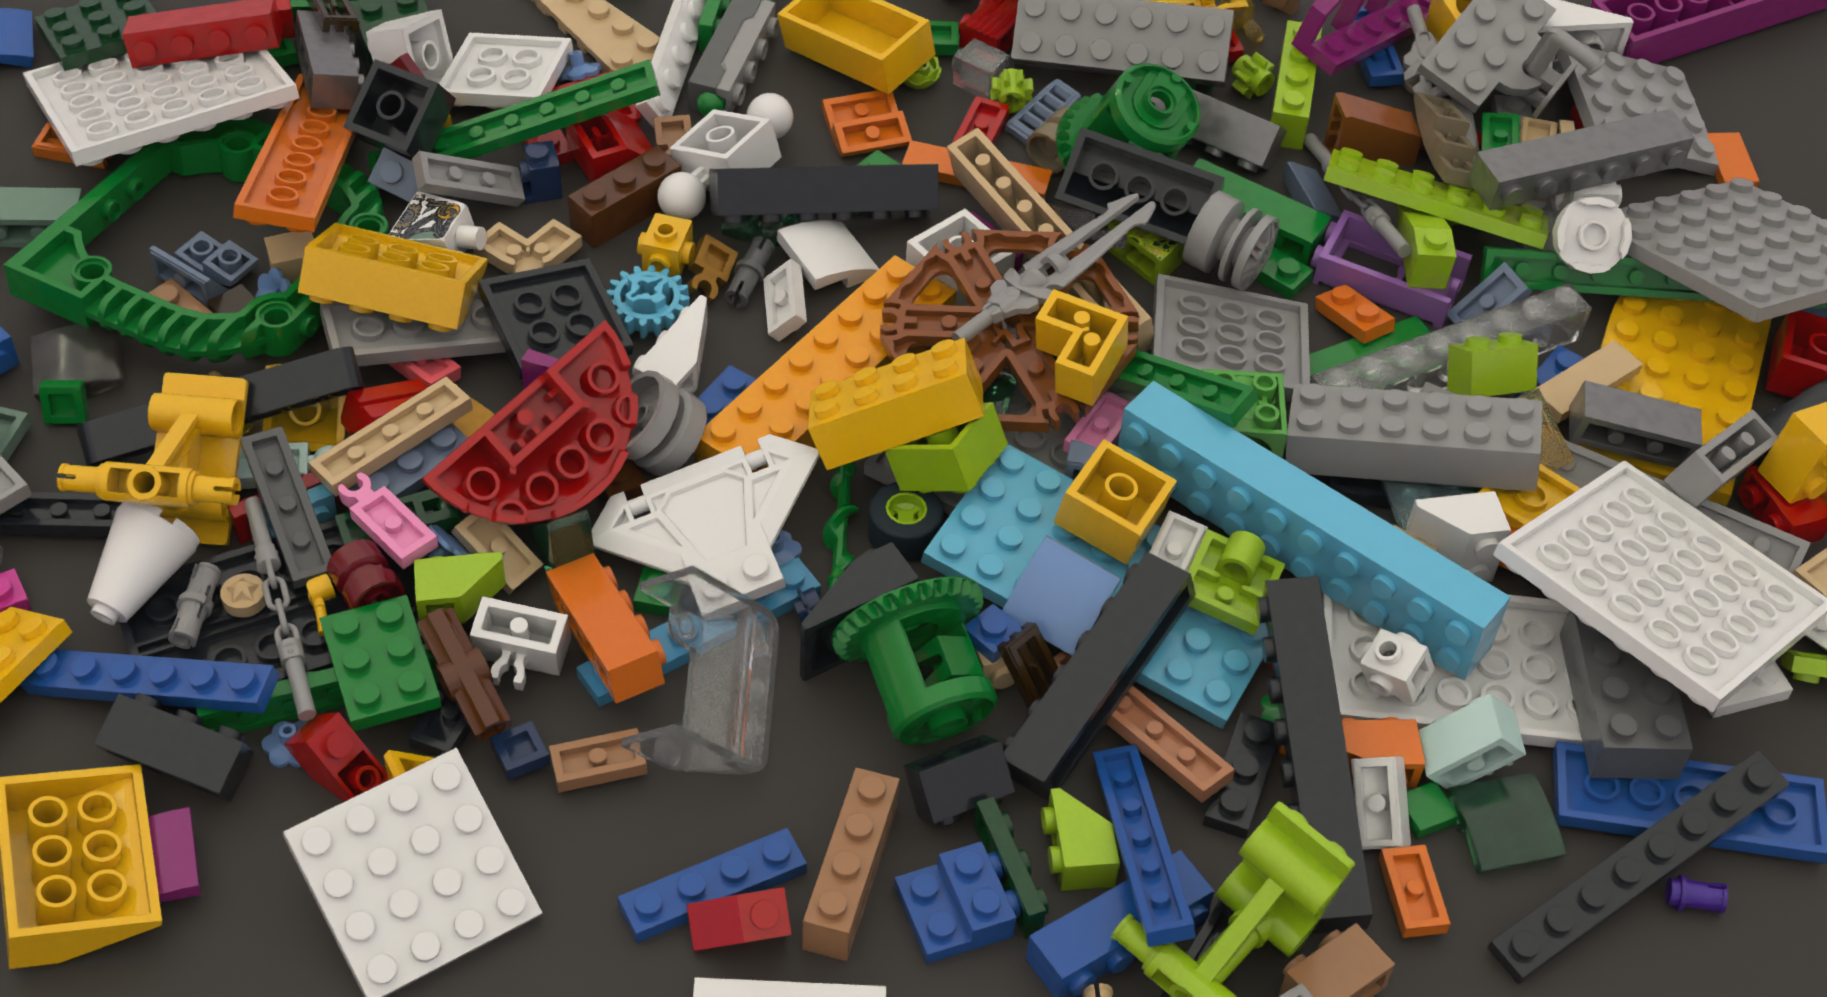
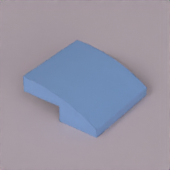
[1002,535,1122,656]

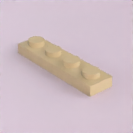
[308,376,473,497]

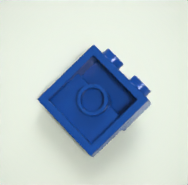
[894,841,1021,964]

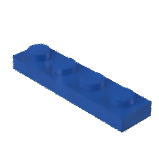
[618,828,807,943]

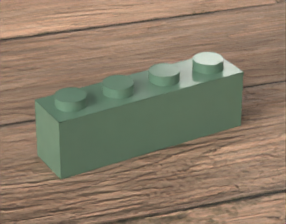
[0,187,84,247]

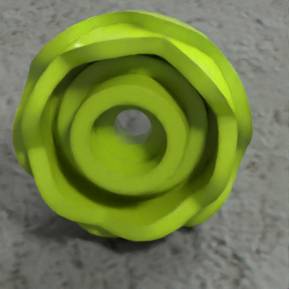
[903,56,942,90]

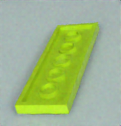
[1323,147,1548,250]

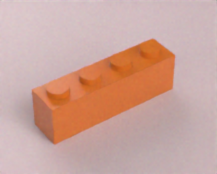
[546,553,667,704]

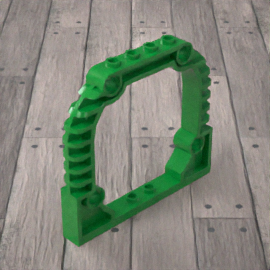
[3,117,389,363]

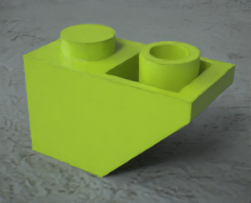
[414,551,506,624]
[1041,788,1120,891]

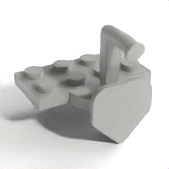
[1417,0,1606,118]

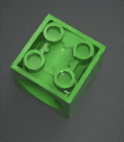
[1202,369,1288,458]

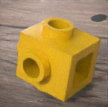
[637,213,695,277]

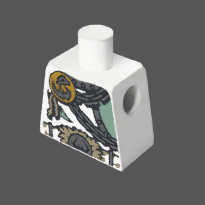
[388,192,487,253]

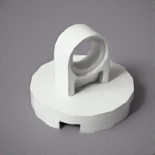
[1552,197,1632,274]

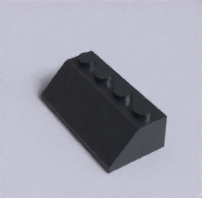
[1055,127,1225,245]

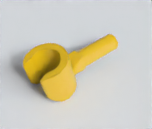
[306,574,336,636]

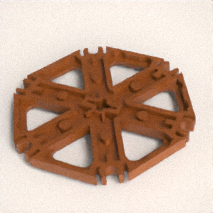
[880,229,1139,433]

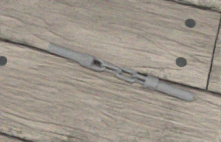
[1304,133,1412,258]
[244,497,316,721]

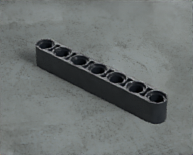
[76,346,364,467]

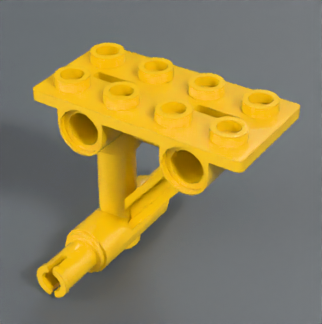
[57,372,249,546]

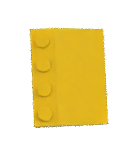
[298,222,489,332]
[0,764,162,969]

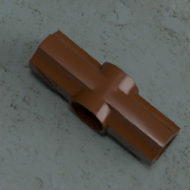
[417,608,511,741]

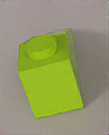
[1395,204,1456,290]

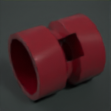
[327,539,405,609]

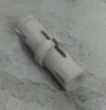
[168,562,222,649]

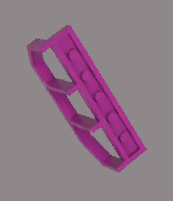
[1291,0,1431,76]

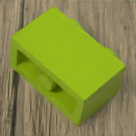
[1447,332,1538,397]

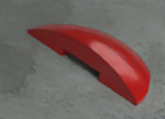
[421,320,638,525]

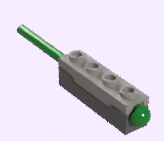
[688,0,780,116]

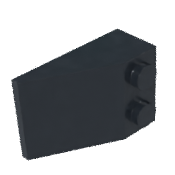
[800,542,919,681]

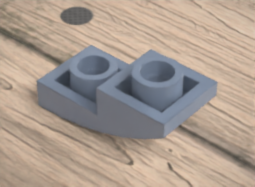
[174,231,259,286]

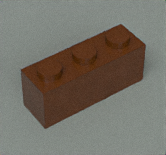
[568,146,681,249]

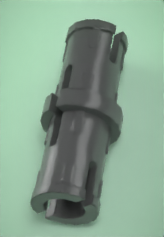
[724,236,775,308]

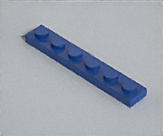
[20,649,280,713]
[1092,744,1196,947]

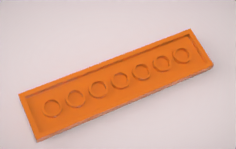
[233,73,355,233]

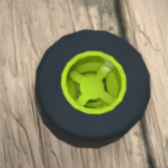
[868,482,944,562]

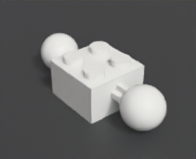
[658,93,793,220]

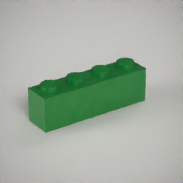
[1193,158,1332,266]

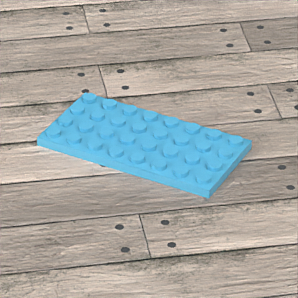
[921,444,1268,730]

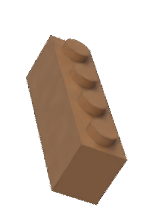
[802,767,900,962]

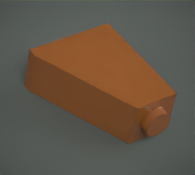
[1323,92,1424,166]

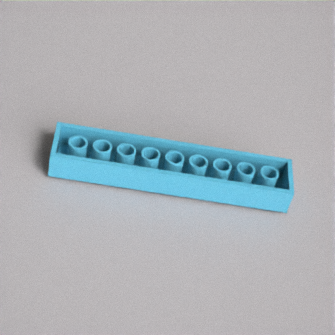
[1118,381,1511,680]

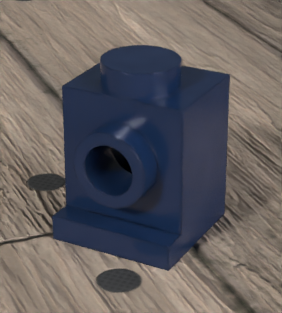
[518,140,562,204]

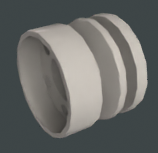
[1183,190,1280,291]

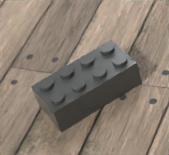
[1559,610,1693,779]

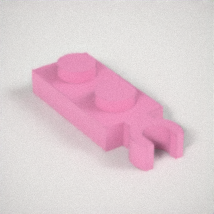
[338,472,439,570]

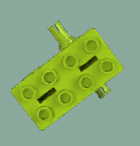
[1111,801,1355,997]

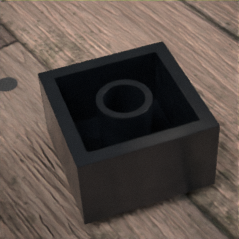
[343,59,456,161]

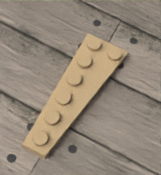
[530,0,660,73]

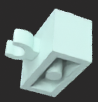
[1418,694,1526,792]

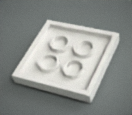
[439,33,573,109]

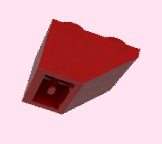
[566,110,653,183]

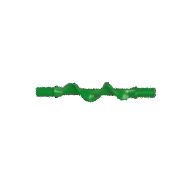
[823,461,859,590]

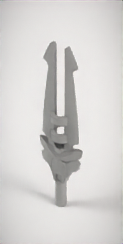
[1403,5,1479,164]
[952,193,1156,342]

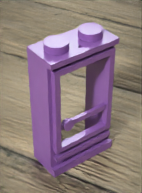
[1311,209,1473,330]

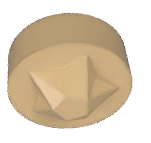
[220,574,266,618]

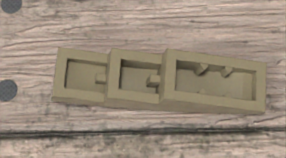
[1413,92,1477,189]

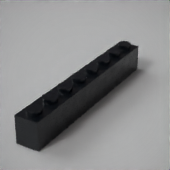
[1256,576,1373,934]

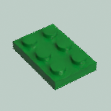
[320,595,442,731]

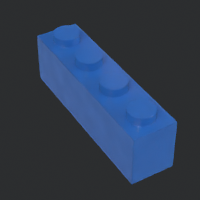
[1025,850,1214,997]

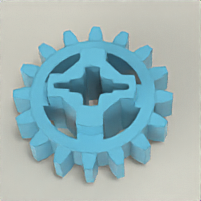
[606,265,690,339]

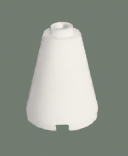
[87,502,200,625]

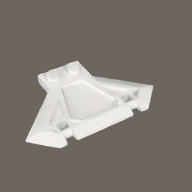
[584,434,820,619]

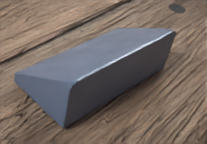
[1282,161,1342,223]
[149,245,228,307]

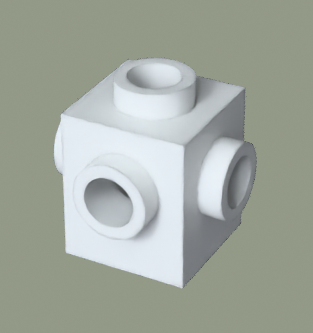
[1360,629,1435,704]

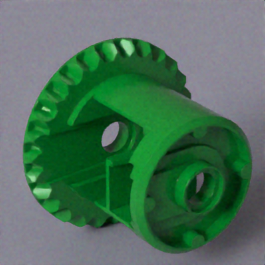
[1056,63,1201,170]
[831,576,998,745]

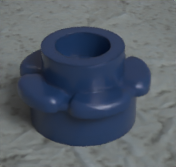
[792,587,820,622]

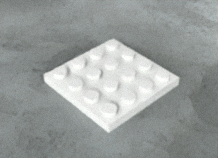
[283,748,542,997]

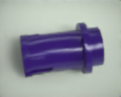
[1665,874,1728,913]

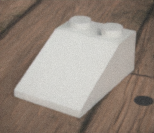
[1538,0,1634,75]

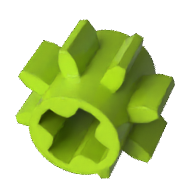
[1231,52,1275,99]
[990,68,1034,113]

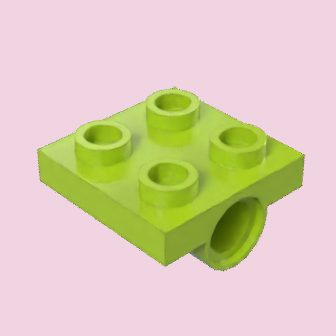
[1188,529,1285,635]

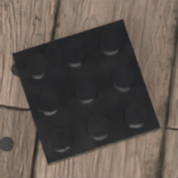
[477,258,634,380]

